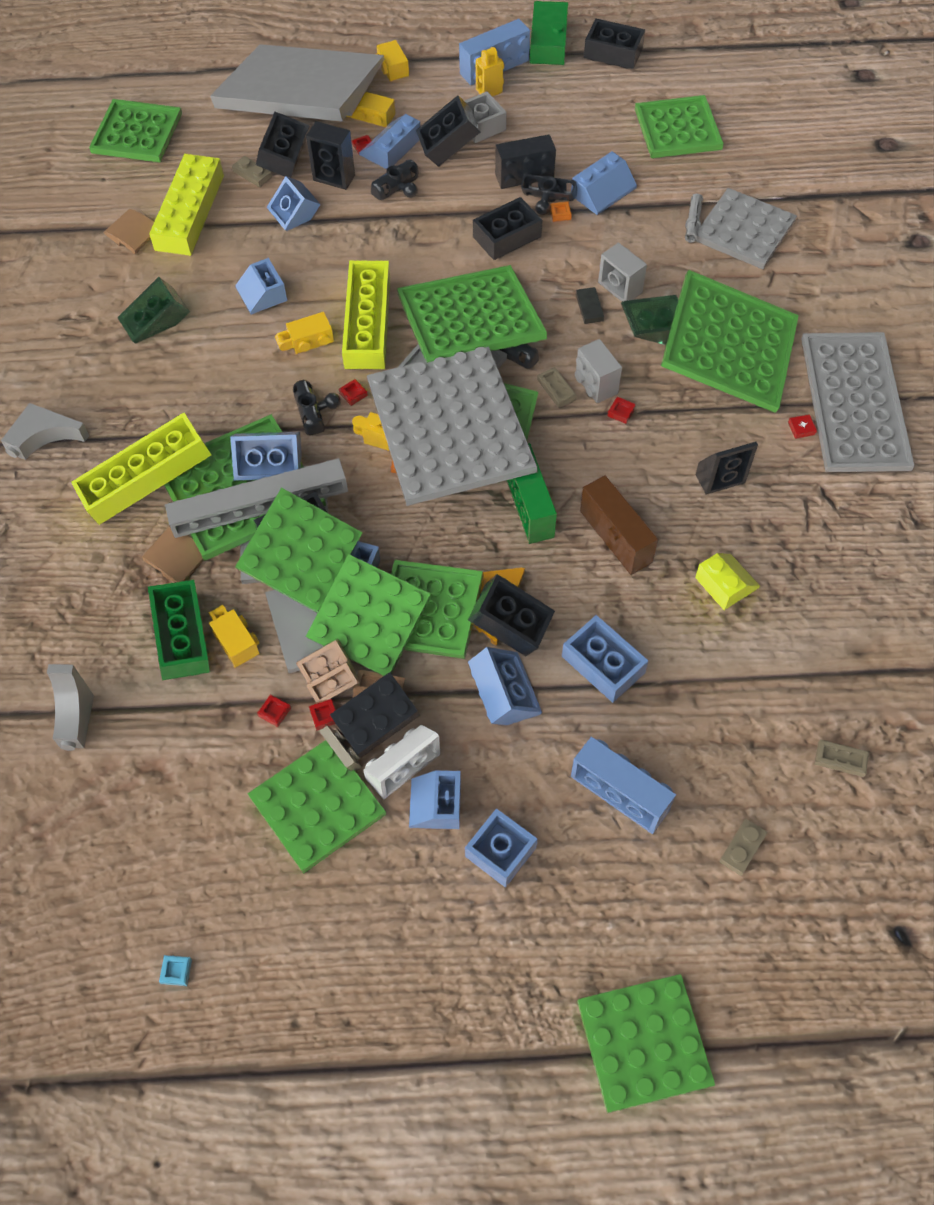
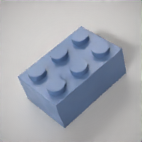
[562,615,648,703]

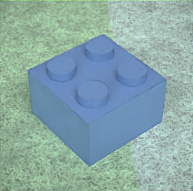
[465,808,537,888]

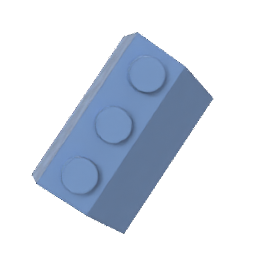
[359,114,420,169]
[571,151,637,215]
[230,432,302,480]
[468,647,542,725]

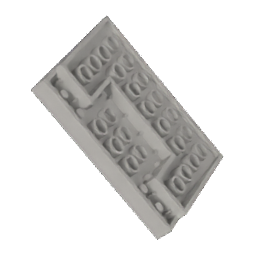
[210,44,384,122]

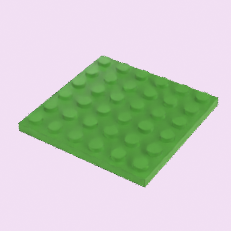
[397,265,547,363]
[661,270,799,413]
[164,414,326,561]

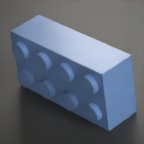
[459,19,530,85]
[571,736,676,834]

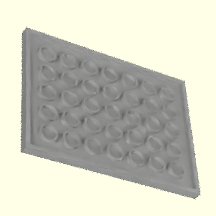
[367,346,537,506]

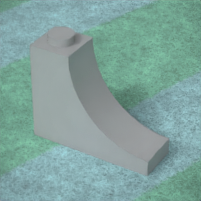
[1,403,89,460]
[47,664,94,751]

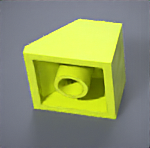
[695,553,760,610]

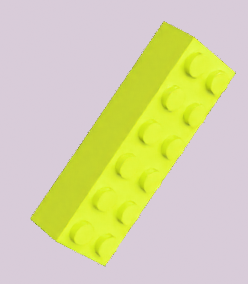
[149,154,224,256]
[342,260,390,369]
[71,413,211,525]

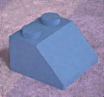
[267,176,321,231]

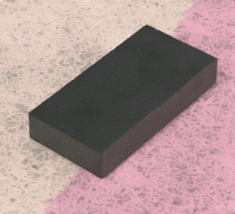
[576,287,604,324]

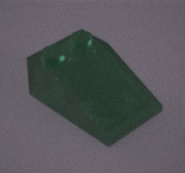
[117,277,190,344]
[621,295,678,345]

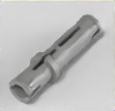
[685,194,703,243]

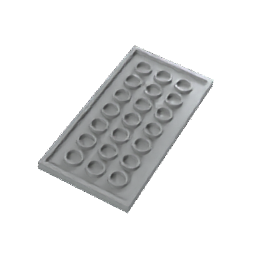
[801,332,914,472]

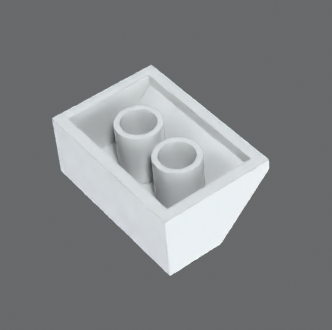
[363,725,440,800]

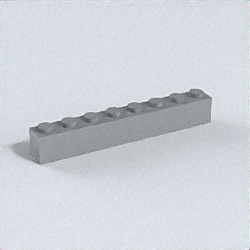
[165,458,348,538]

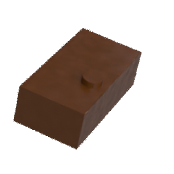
[580,475,658,575]

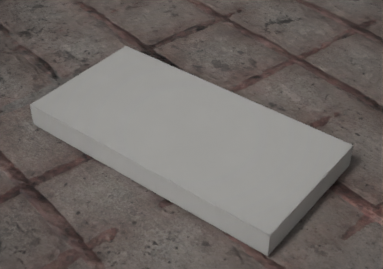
[265,590,323,674]

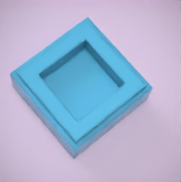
[159,955,192,986]

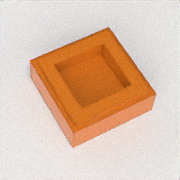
[550,201,572,222]

